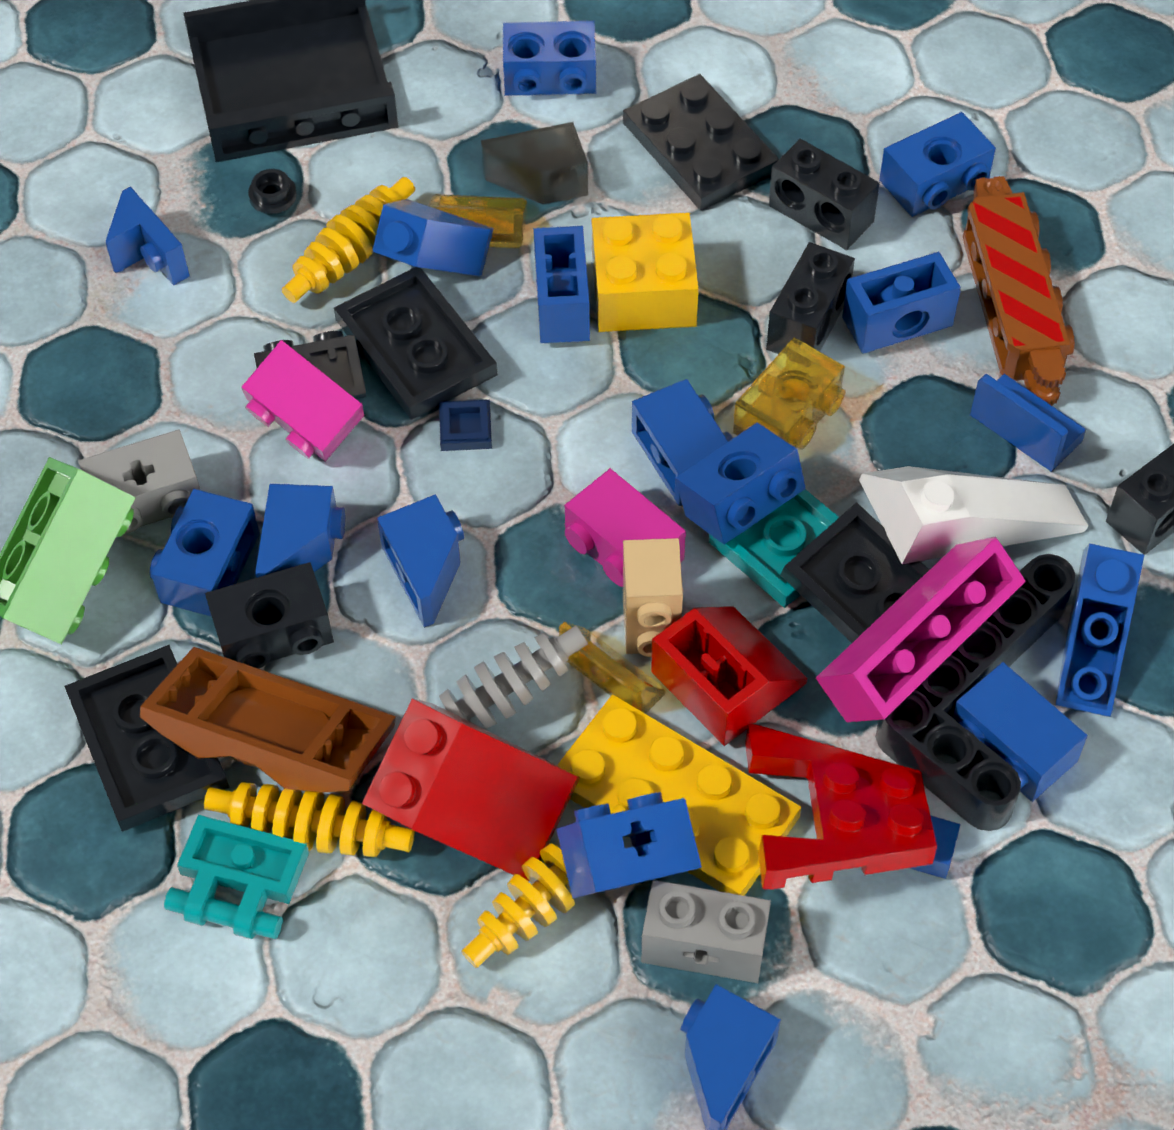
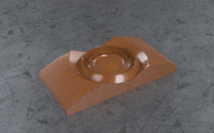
[140,647,396,792]

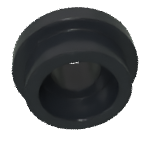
[248,169,297,214]

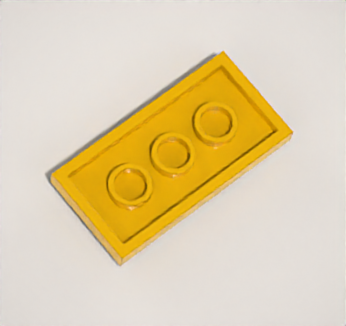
[557,694,802,896]

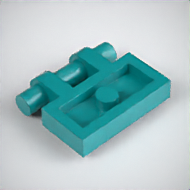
[164,815,309,940]

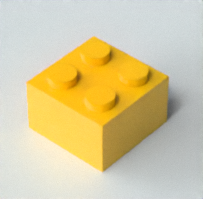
[591,212,699,332]

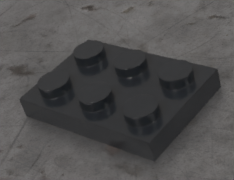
[623,74,779,211]
[334,267,498,420]
[780,502,930,643]
[64,645,230,832]

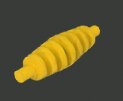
[281,177,415,303]
[204,782,415,857]
[461,804,627,968]

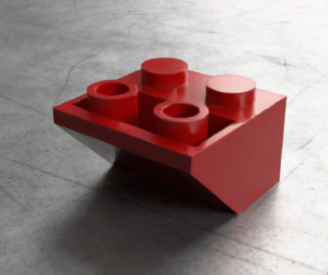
[651,606,807,746]

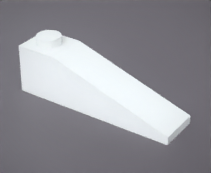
[859,466,1088,564]

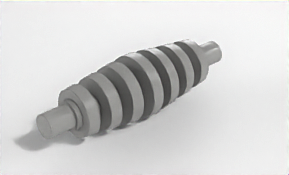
[439,625,588,729]

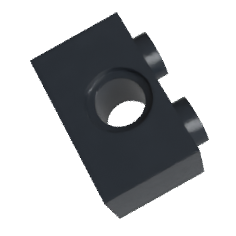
[205,562,334,669]

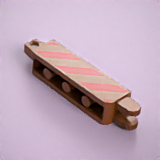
[962,176,1075,406]

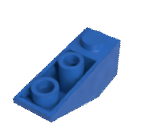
[1055,543,1145,717]

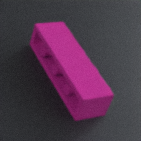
[816,537,1026,722]

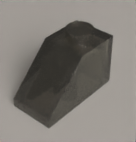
[481,122,588,205]

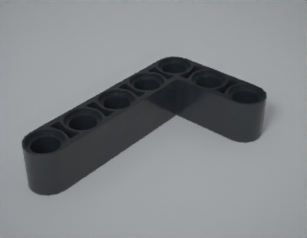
[876,554,1075,831]

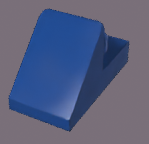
[106,186,190,286]

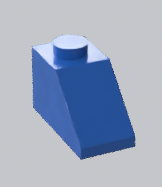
[372,199,494,276]
[255,483,346,578]
[377,494,465,628]
[681,984,781,1130]

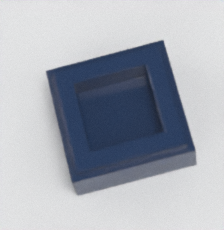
[439,399,492,451]

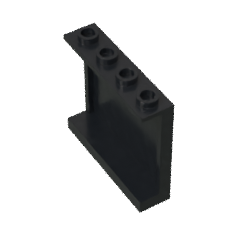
[183,0,399,162]

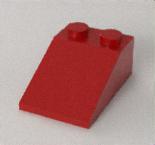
[362,698,580,881]

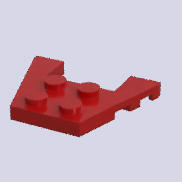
[745,724,937,890]

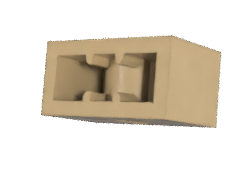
[623,538,683,657]

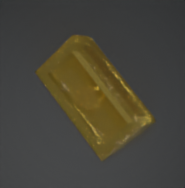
[429,194,527,248]
[559,622,666,714]

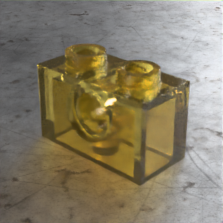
[733,337,846,450]

